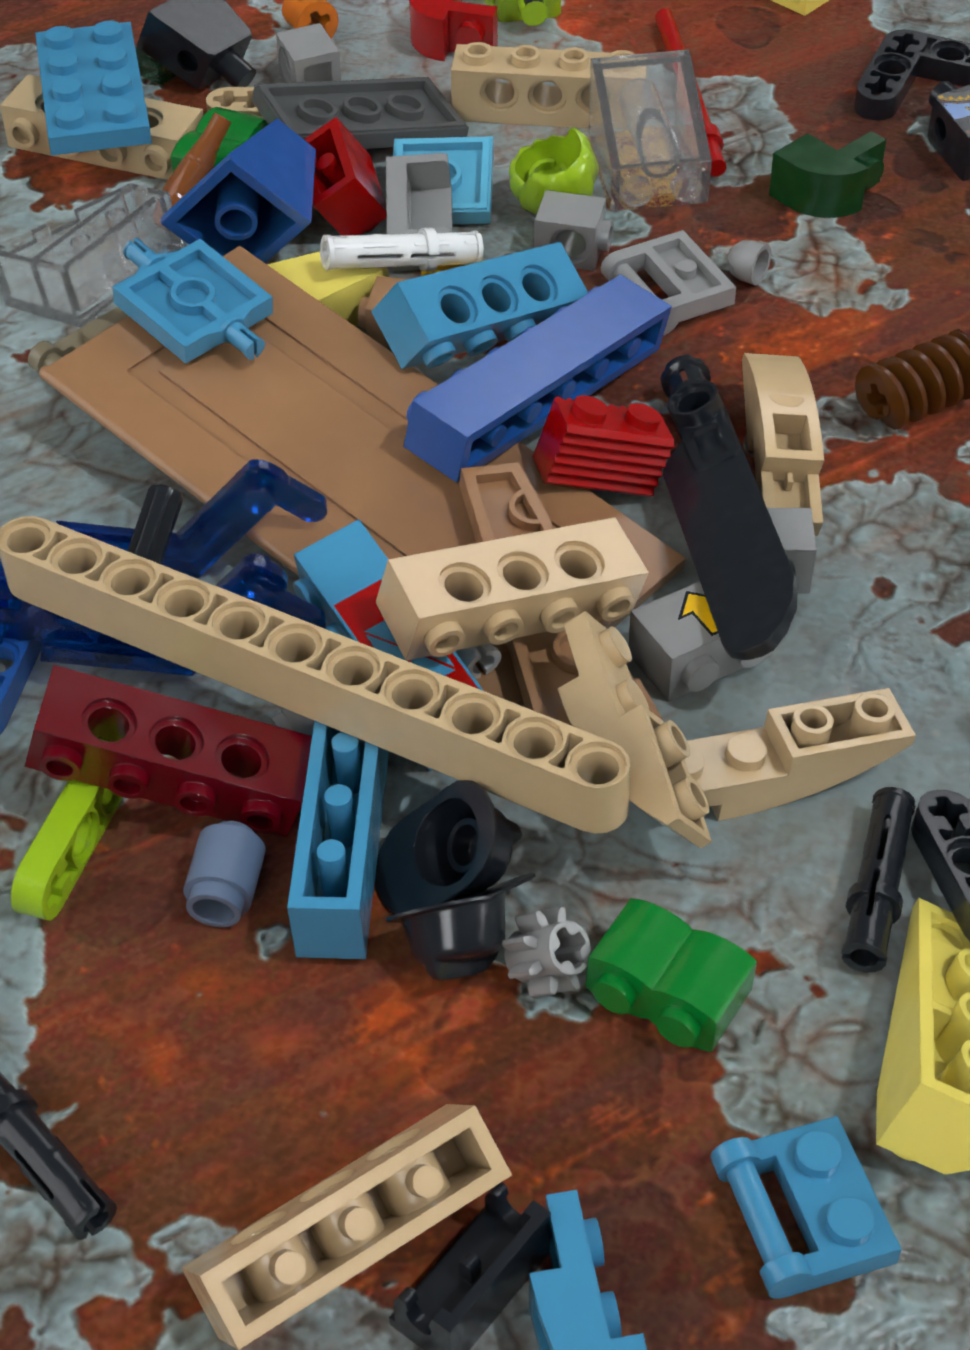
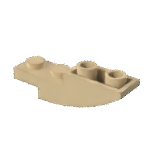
[742,353,824,536]
[557,611,712,848]
[685,688,916,821]

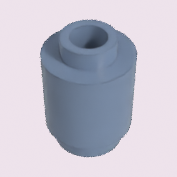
[183,821,266,927]

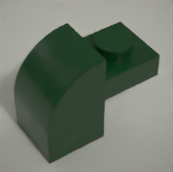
[769,131,886,218]

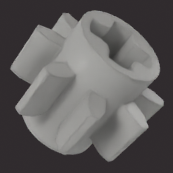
[502,906,591,998]

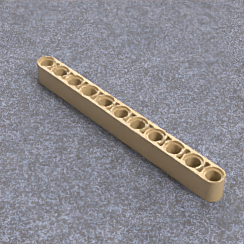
[0,516,630,834]

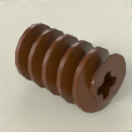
[855,329,970,430]

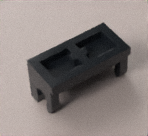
[389,1182,551,1350]

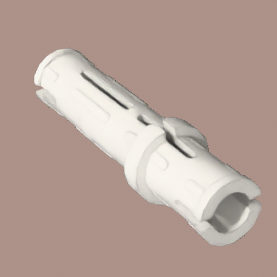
[320,228,484,271]

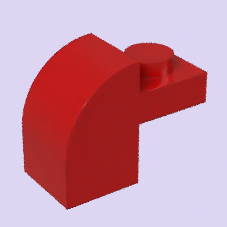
[409,0,498,61]

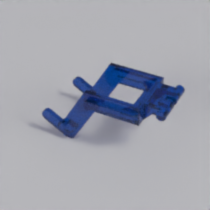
[0,459,327,676]

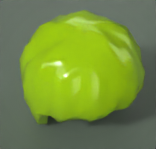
[509,127,599,215]

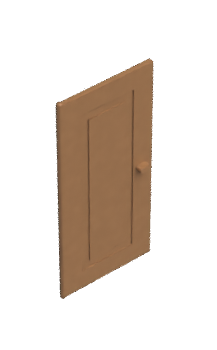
[39,246,686,706]

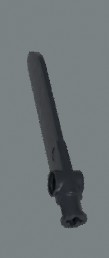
[660,355,798,660]

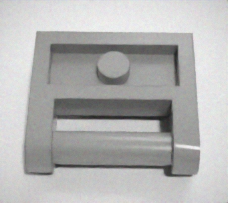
[601,230,736,335]

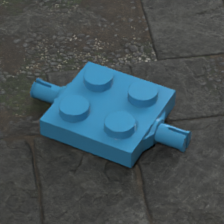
[112,238,273,364]

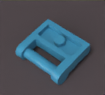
[710,1116,901,1299]

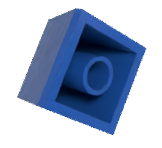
[161,118,316,263]

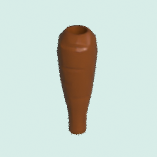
[153,113,231,227]

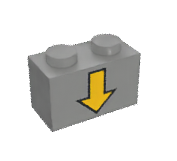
[628,581,773,702]

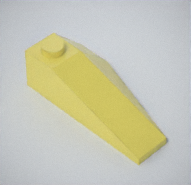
[876,898,970,1175]

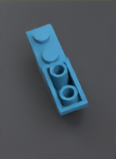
[529,1190,647,1350]

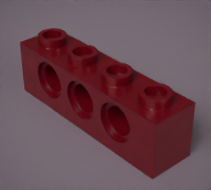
[24,665,312,837]

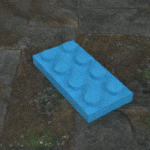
[35,21,152,156]

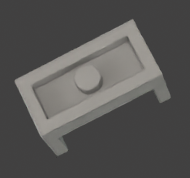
[386,153,453,272]

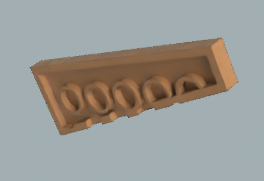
[459,462,663,726]

